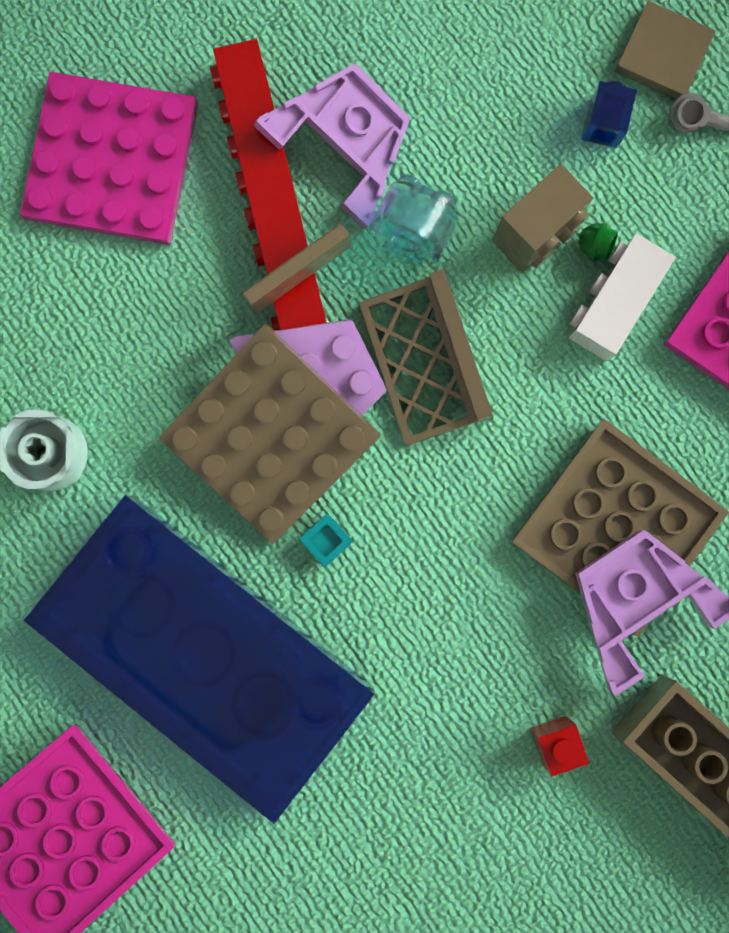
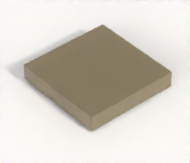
[614,1,716,99]

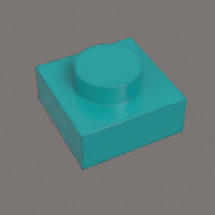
[299,513,353,568]

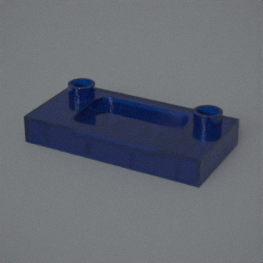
[24,495,375,824]

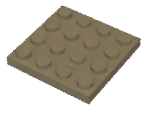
[159,324,381,544]
[510,419,729,637]

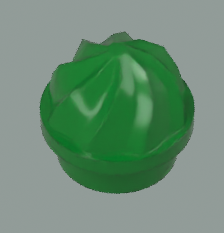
[579,223,618,261]

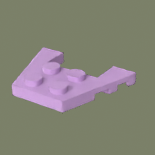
[253,63,410,229]
[229,319,387,415]
[575,530,729,697]

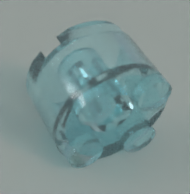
[369,174,459,265]

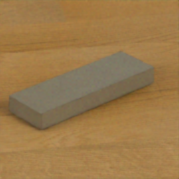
[243,224,351,314]

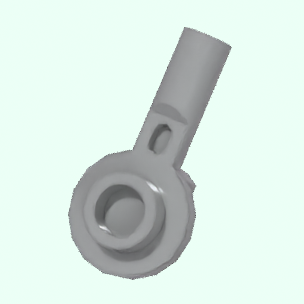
[669,93,729,133]

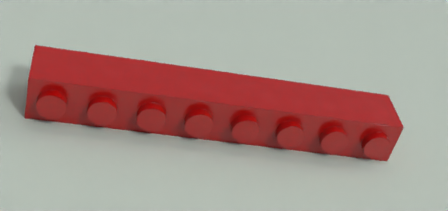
[209,39,327,330]

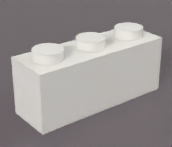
[568,233,676,362]

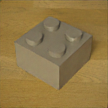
[492,163,594,273]

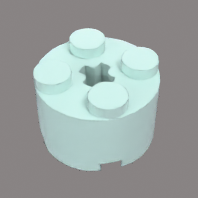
[0,410,88,491]

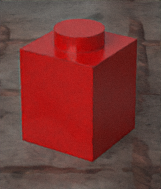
[530,716,590,777]

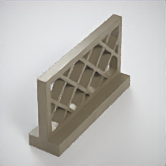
[359,268,494,446]

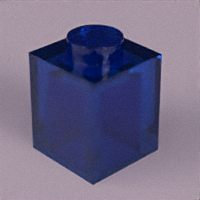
[581,81,637,148]

